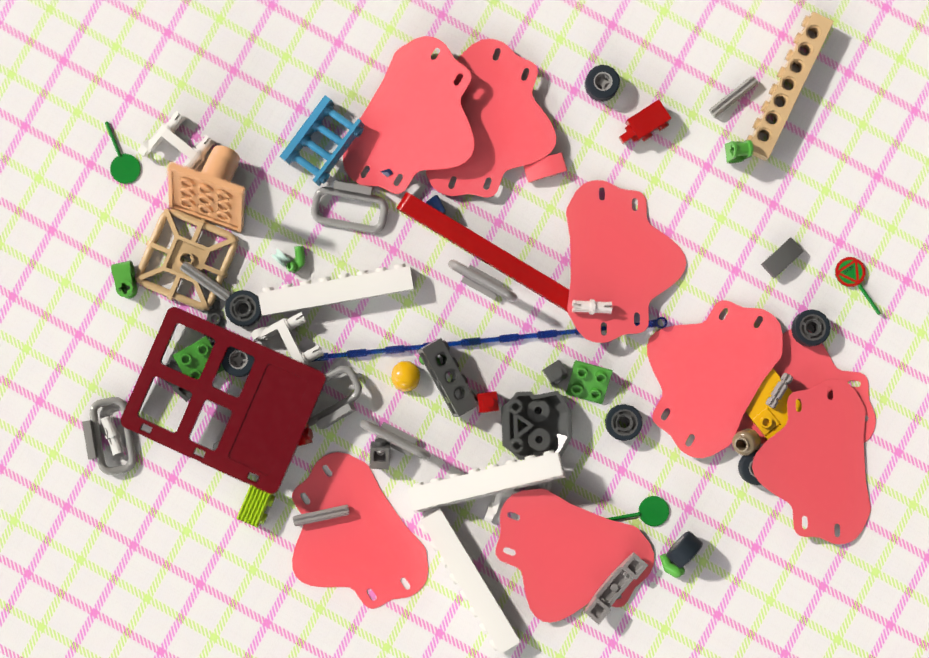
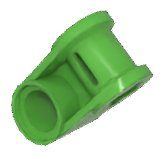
[725,140,753,163]
[111,260,138,299]

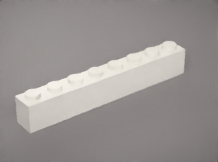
[258,264,414,316]
[408,450,565,513]
[419,507,521,654]

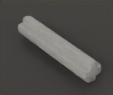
[709,76,758,117]
[180,262,231,301]
[293,505,350,526]

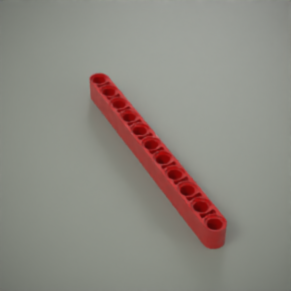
[396,192,569,312]

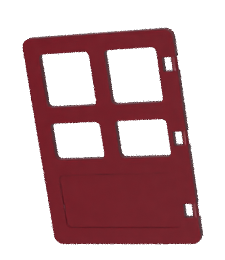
[121,307,326,494]

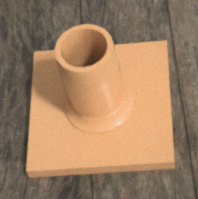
[167,146,245,233]

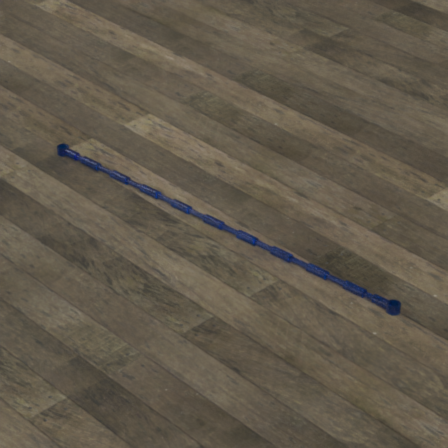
[288,317,667,362]

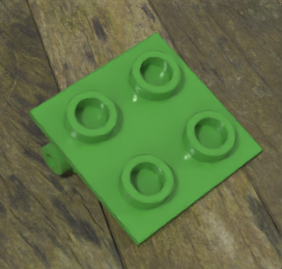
[172,336,224,379]
[565,360,613,404]

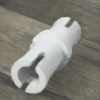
[572,299,612,315]
[100,415,125,455]

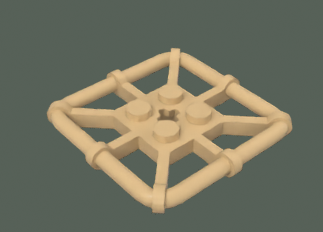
[135,208,239,311]

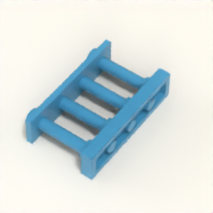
[279,95,364,186]

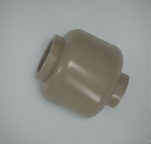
[732,429,761,455]

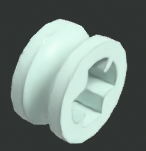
[271,249,290,267]

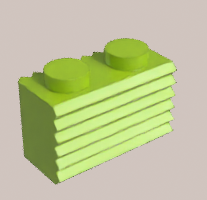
[236,485,276,528]

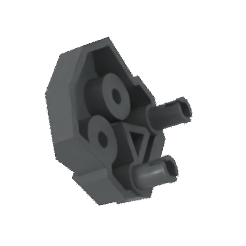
[501,391,572,460]

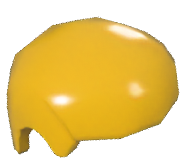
[391,361,420,392]

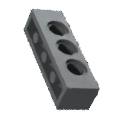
[417,338,478,417]

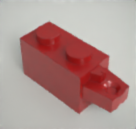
[619,99,671,144]

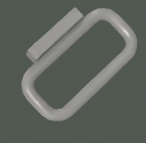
[311,180,388,233]
[448,260,517,302]
[308,366,362,429]
[82,397,136,475]
[360,420,431,460]

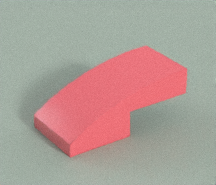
[524,153,568,183]

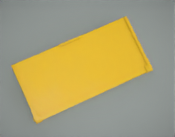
[745,368,802,440]

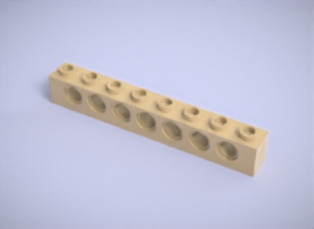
[746,11,834,161]

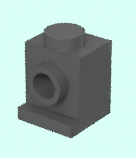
[542,360,568,386]
[369,438,391,470]

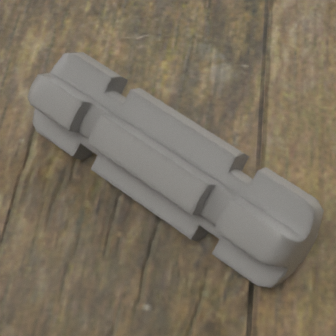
[766,373,793,408]

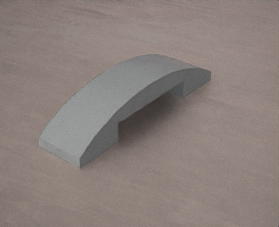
[584,552,648,625]

